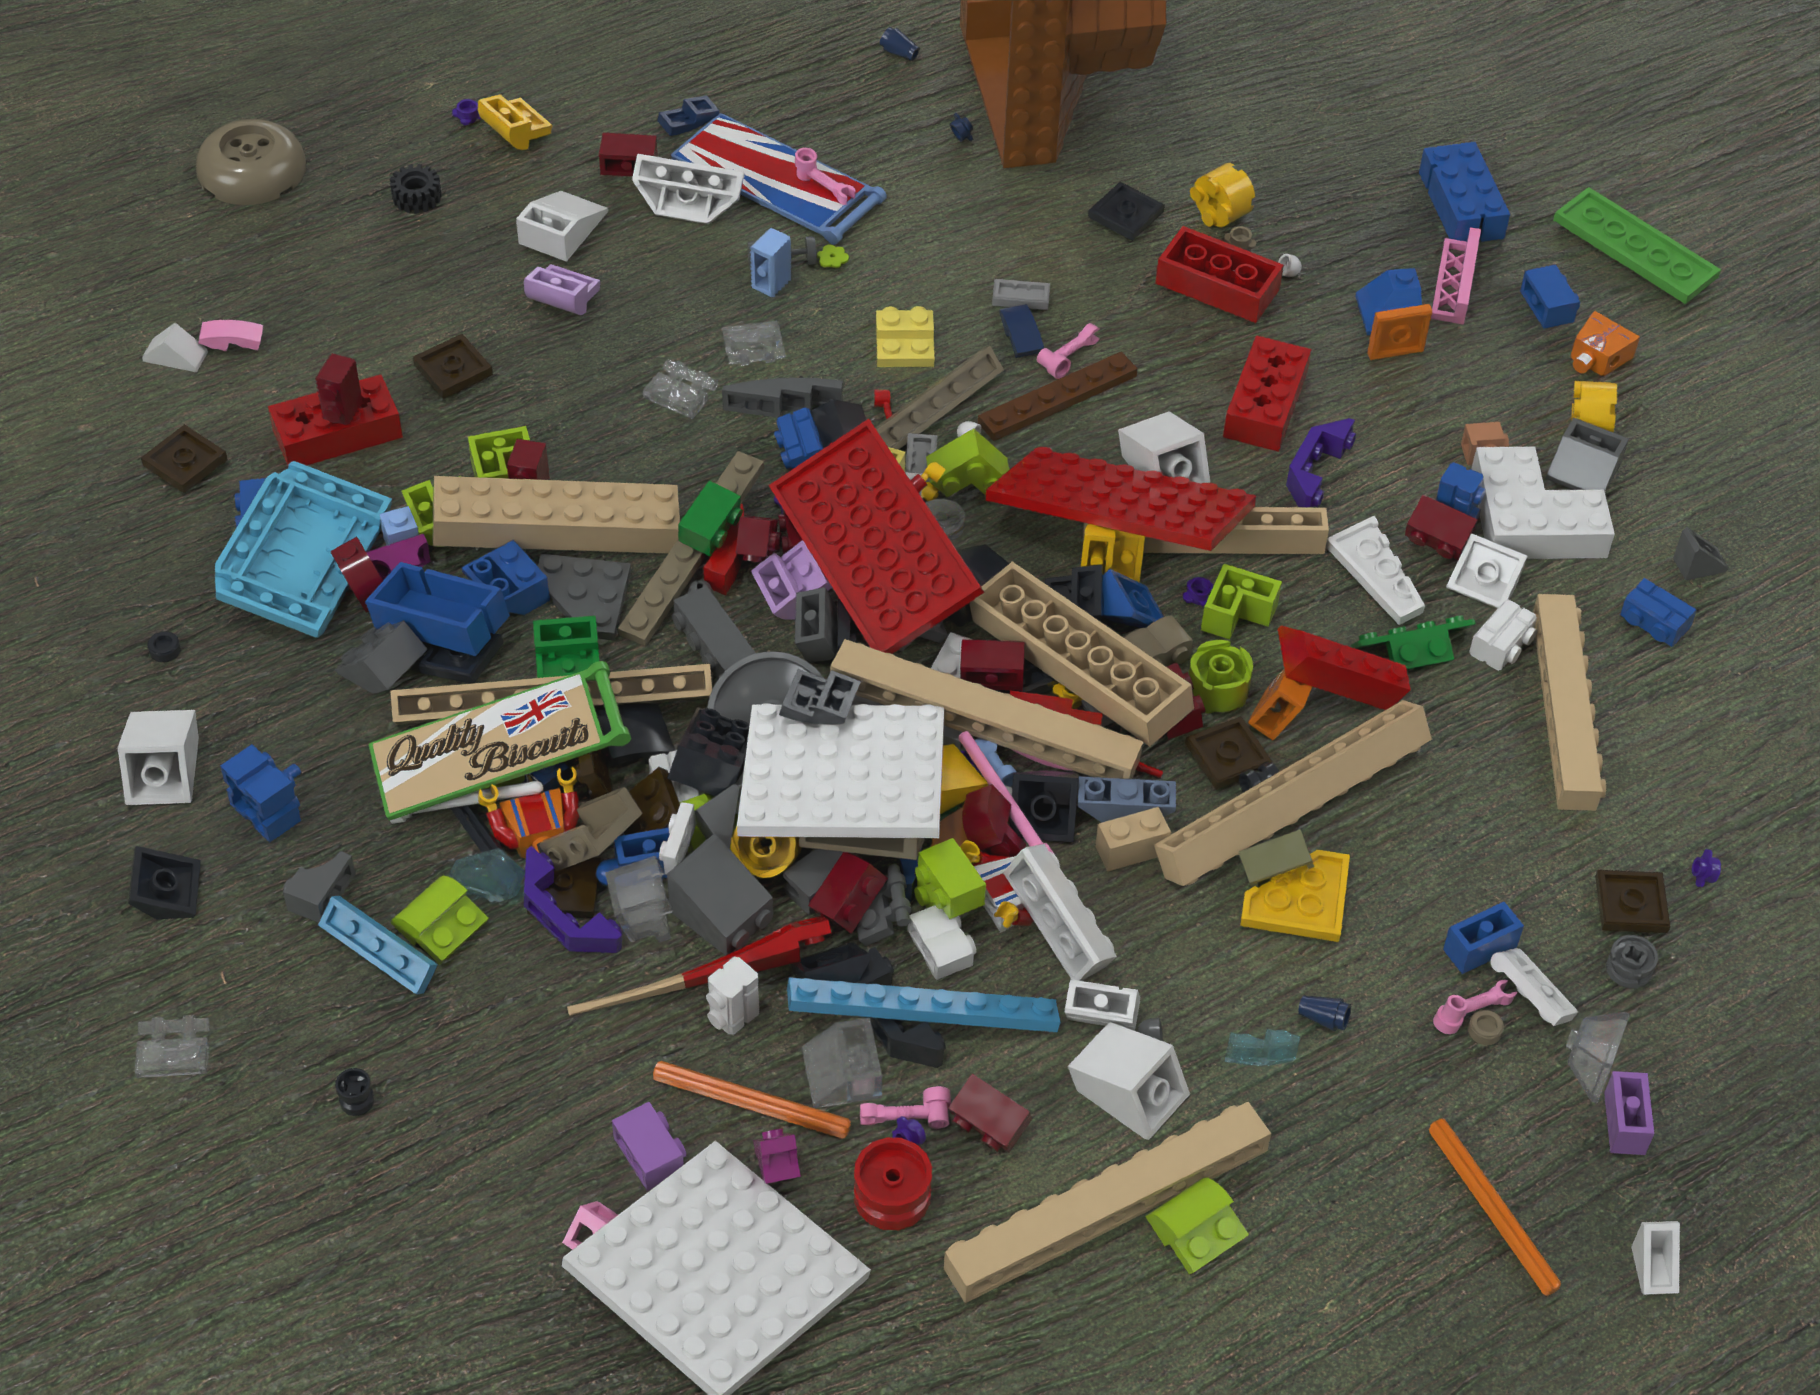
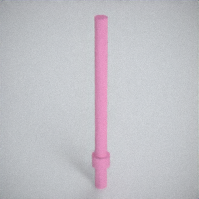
[958,731,1064,874]

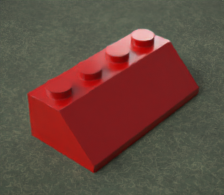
[1278,625,1411,710]

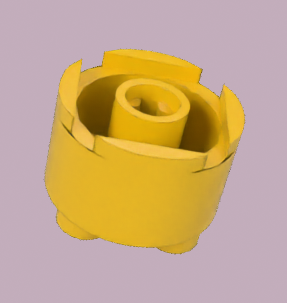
[1190,163,1255,227]
[1571,381,1617,433]
[730,826,801,878]

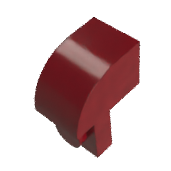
[330,536,383,613]
[962,784,1026,857]

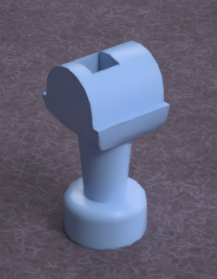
[975,738,1017,787]

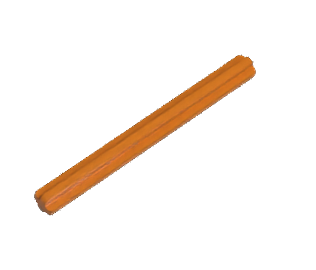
[653,1061,851,1139]
[1429,1118,1561,1296]

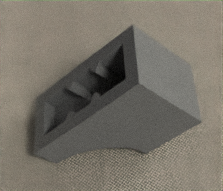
[283,851,356,923]

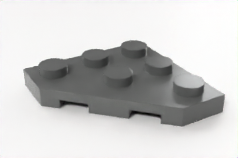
[538,554,631,641]

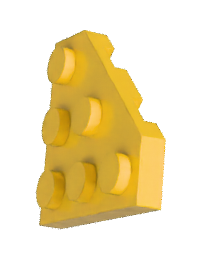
[1240,849,1350,942]

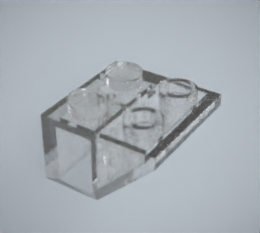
[802,1018,882,1108]

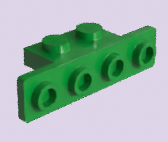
[1351,615,1476,670]

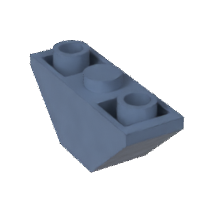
[1078,776,1176,823]

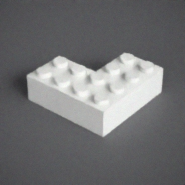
[1471,447,1615,559]

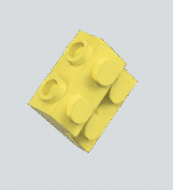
[876,306,935,367]

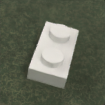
[659,802,696,875]

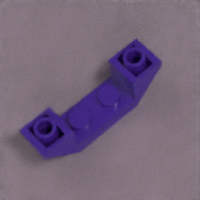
[1286,418,1356,508]
[524,846,622,953]

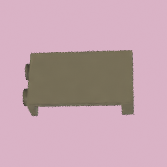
[799,837,925,860]

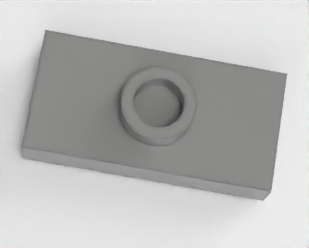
[992,279,1050,310]
[905,433,937,482]

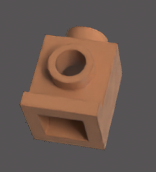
[1461,422,1509,465]

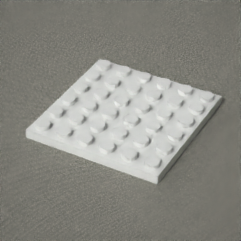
[737,703,944,838]
[562,1141,871,1395]

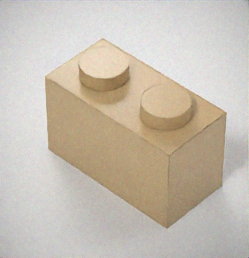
[1095,807,1171,872]

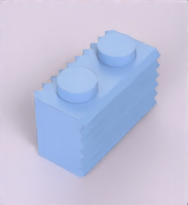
[750,228,791,297]

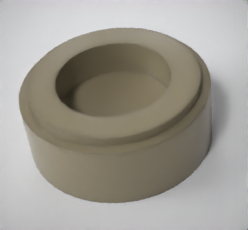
[1468,1010,1504,1045]

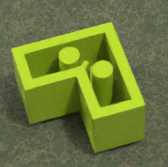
[468,426,530,479]
[926,428,1010,497]
[1201,564,1282,639]
[914,838,986,919]

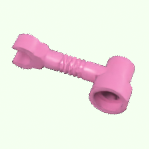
[795,148,855,205]
[1037,323,1100,379]
[1433,980,1517,1034]
[860,1086,951,1129]

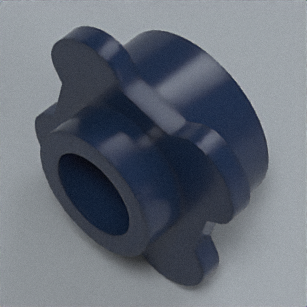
[949,113,973,141]

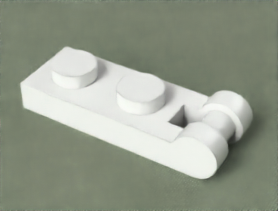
[1491,948,1578,1026]

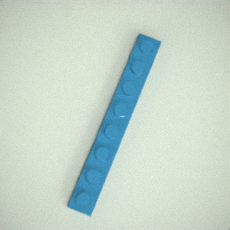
[787,978,1060,1032]

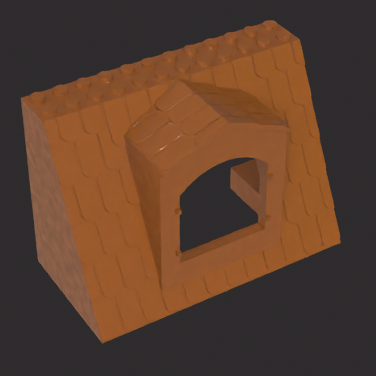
[960,0,1166,168]

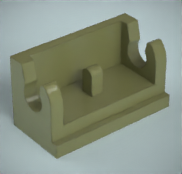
[1239,829,1314,887]

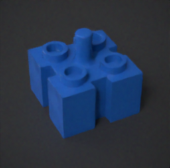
[220,744,301,842]

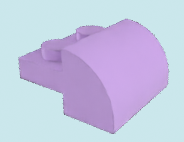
[524,264,600,315]
[751,540,832,620]

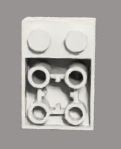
[516,191,609,262]

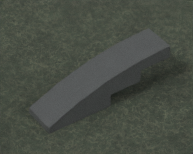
[722,378,843,418]

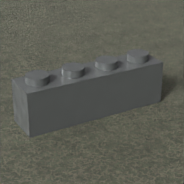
[672,586,756,681]

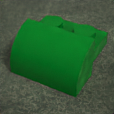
[533,615,600,678]

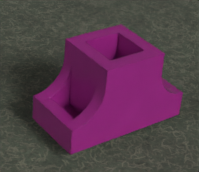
[367,534,431,580]
[753,1128,801,1184]

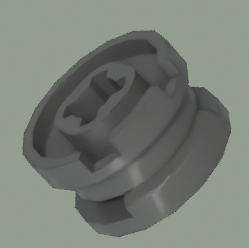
[1606,935,1658,988]

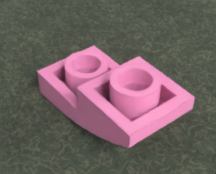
[198,320,263,351]

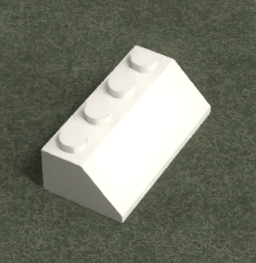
[1003,844,1117,981]

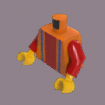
[477,767,580,859]

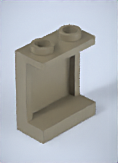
[540,787,643,871]

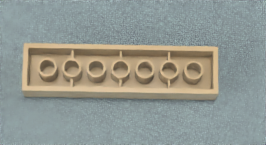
[433,476,680,554]
[970,561,1194,747]

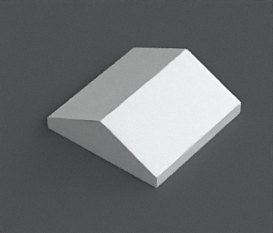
[1446,533,1528,609]

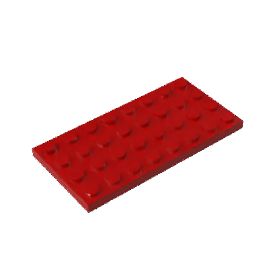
[768,419,985,654]
[986,447,1256,551]

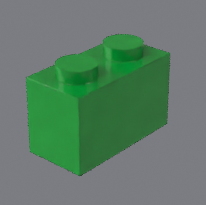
[678,481,743,556]

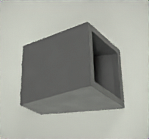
[667,834,773,955]

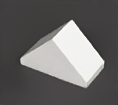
[142,323,208,372]
[1631,1221,1680,1295]

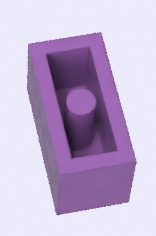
[1604,1071,1654,1155]
[612,1102,686,1191]

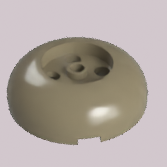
[196,119,306,205]

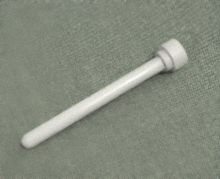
[390,781,543,824]

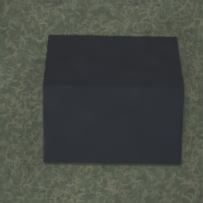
[810,399,866,448]
[128,846,201,920]

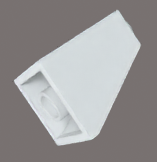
[1118,411,1210,484]
[118,710,199,805]
[1068,1022,1190,1140]

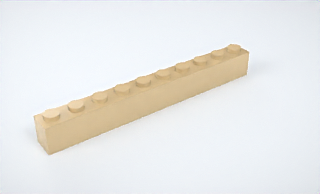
[830,639,1143,779]
[390,664,712,725]
[1154,700,1432,886]
[944,1102,1271,1303]

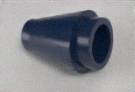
[880,27,920,61]
[1298,995,1351,1031]

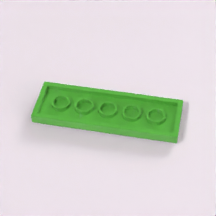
[1553,187,1721,304]

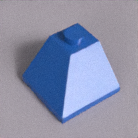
[1355,268,1422,336]
[1102,569,1164,628]

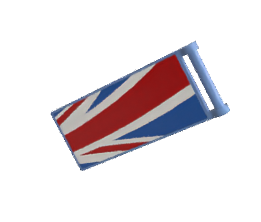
[671,113,887,245]

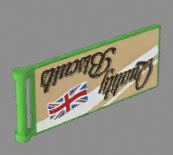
[369,661,631,820]

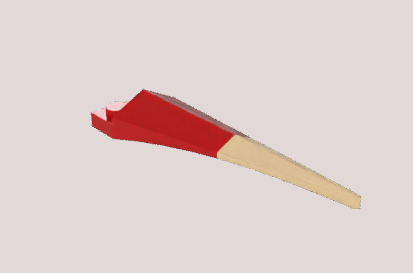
[567,915,831,1016]

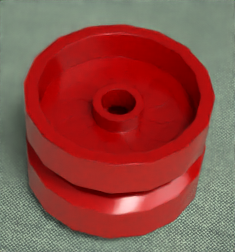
[854,1137,932,1230]

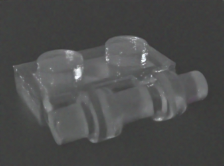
[722,321,786,366]
[643,360,718,419]
[134,1015,210,1078]

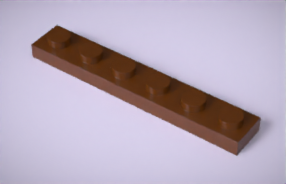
[978,351,1138,441]

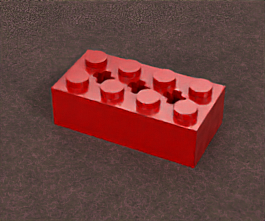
[1155,226,1284,323]
[1223,335,1312,452]
[268,374,403,466]

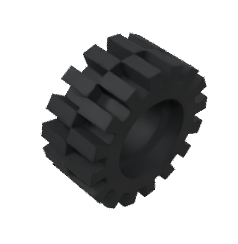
[390,164,442,214]

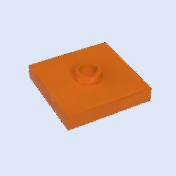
[1367,304,1433,360]

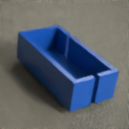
[1419,142,1510,242]
[365,562,510,656]

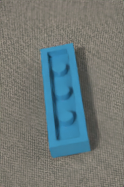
[318,896,438,995]

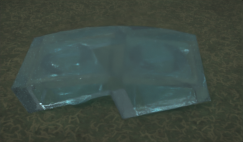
[1225,1029,1301,1066]

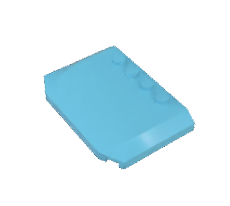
[215,461,392,638]

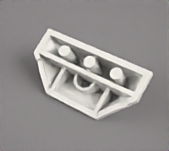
[632,154,745,225]

